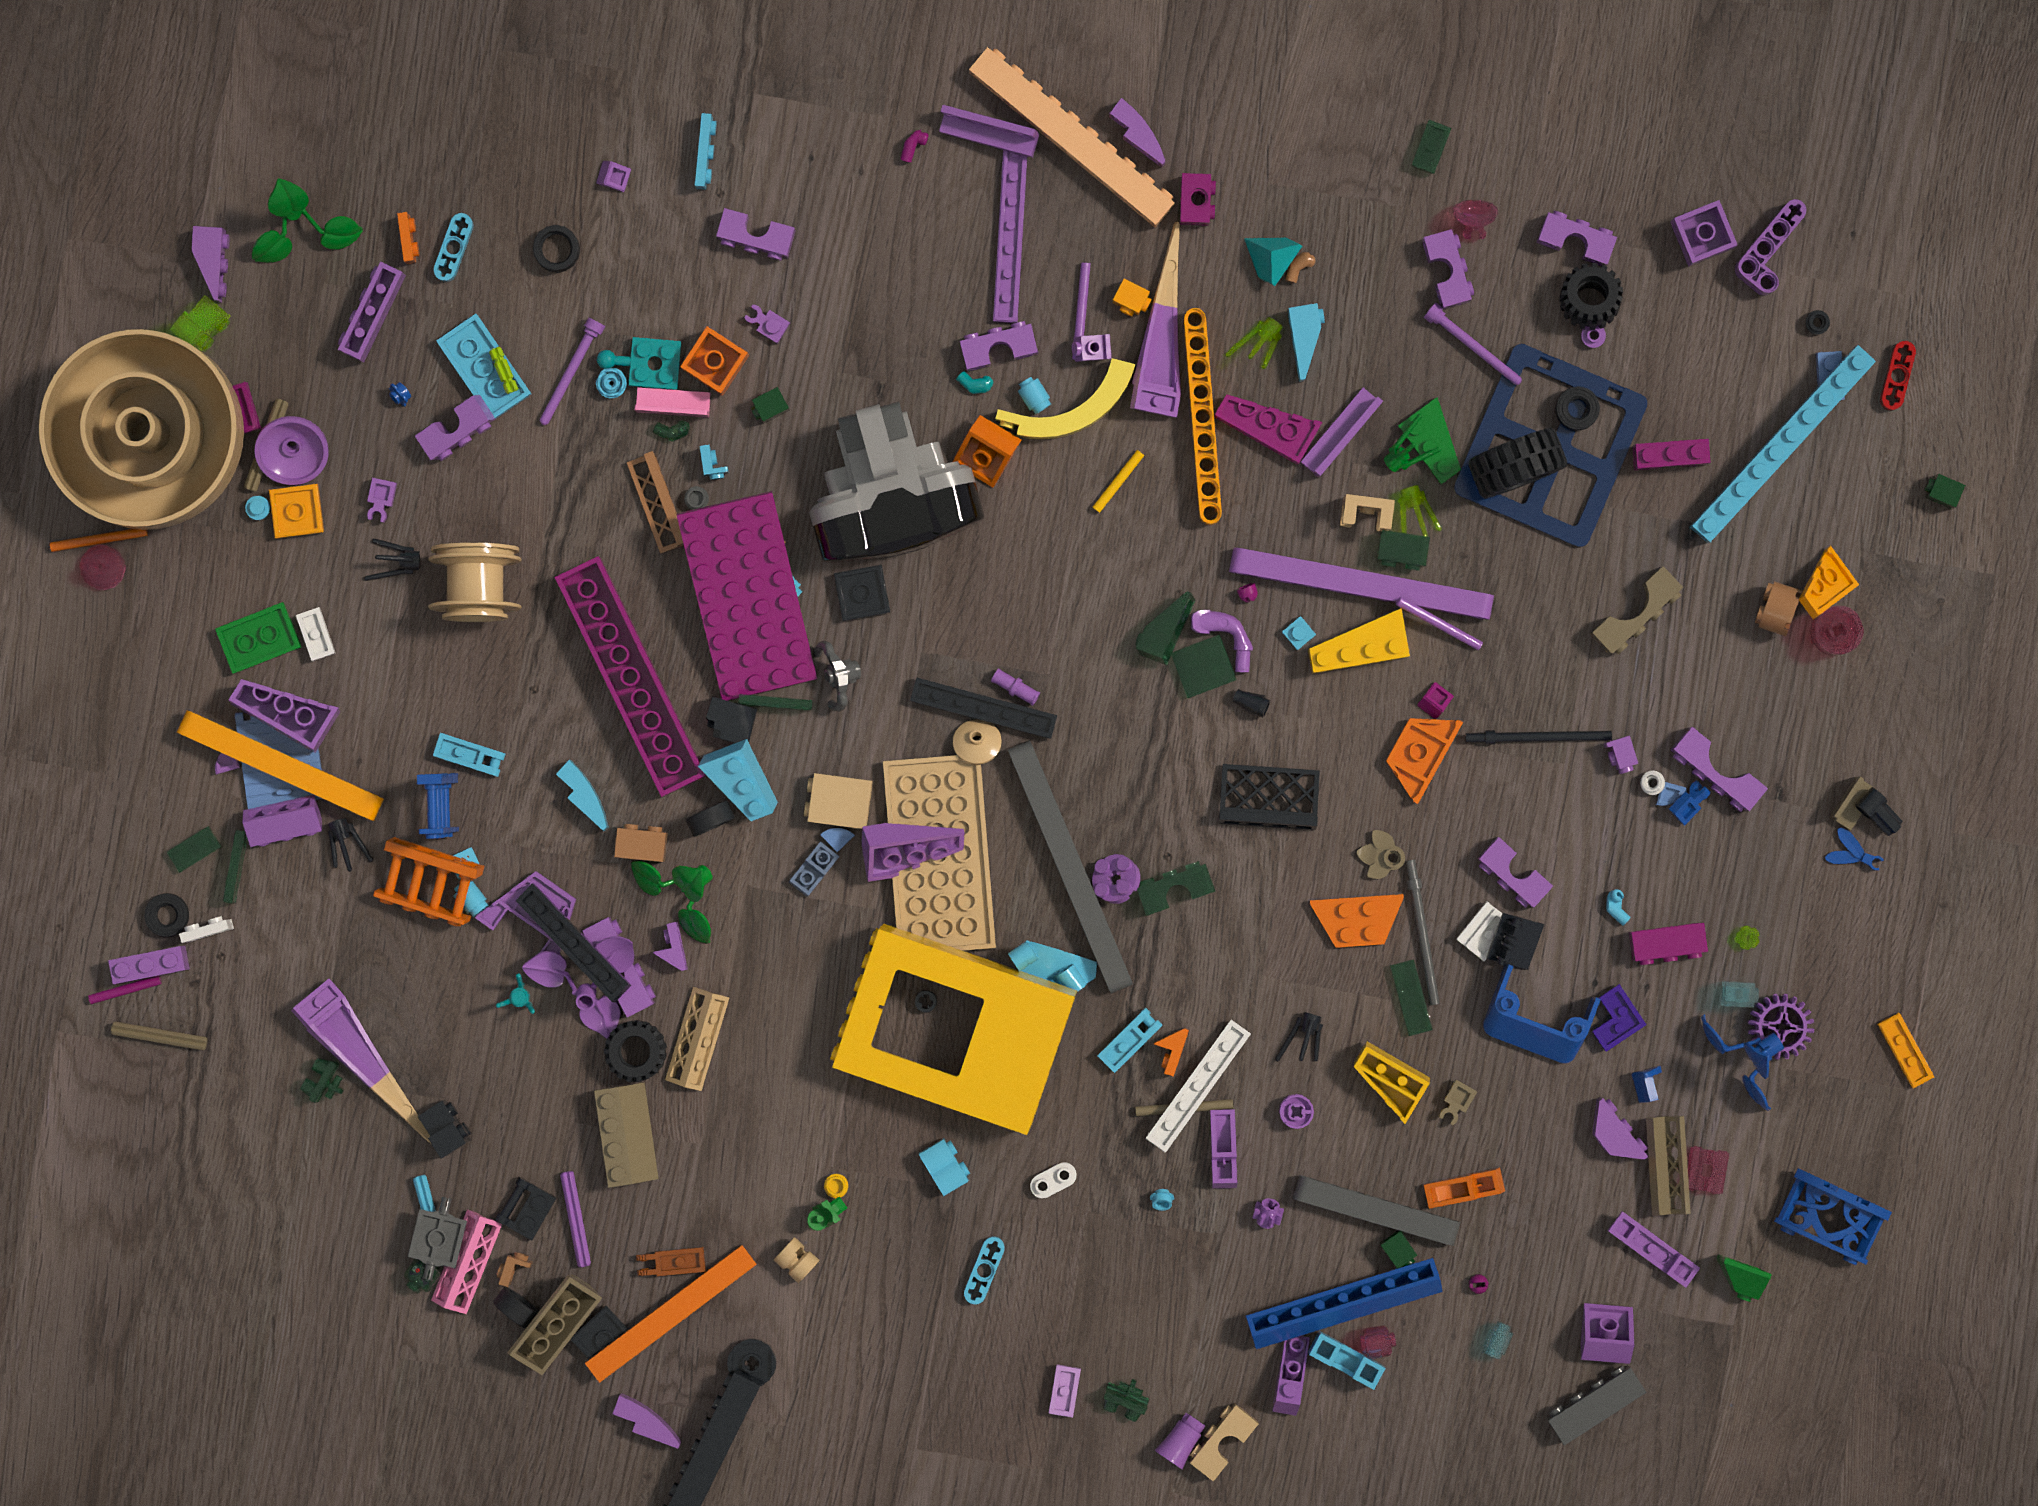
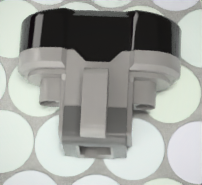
[809,402,985,563]

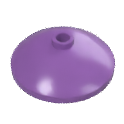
[255,416,329,485]

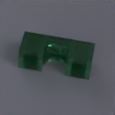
[1137,861,1215,916]

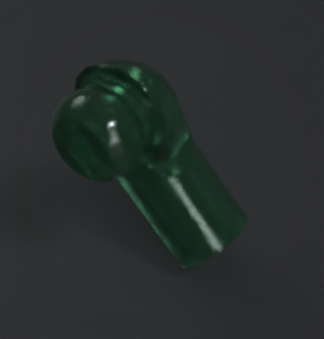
[653,420,690,441]

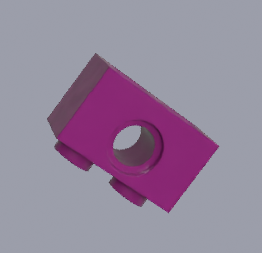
[1180,173,1216,226]

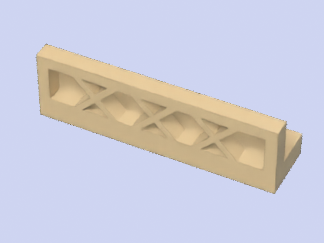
[665,987,729,1091]

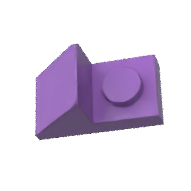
[653,922,688,971]

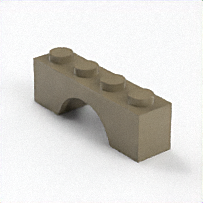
[1590,566,1683,655]

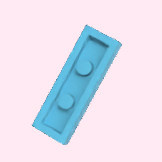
[695,113,717,190]

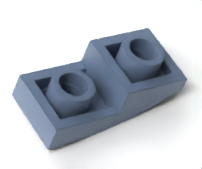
[789,842,839,897]

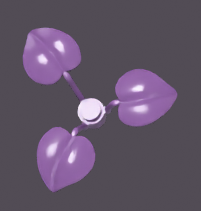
[522,936,634,1039]

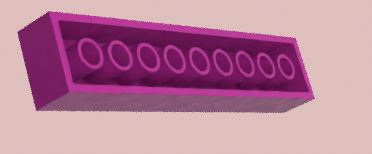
[555,556,707,797]

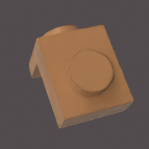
[497,1252,533,1287]

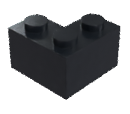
[418,1099,472,1159]

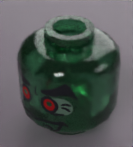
[404,1259,441,1294]

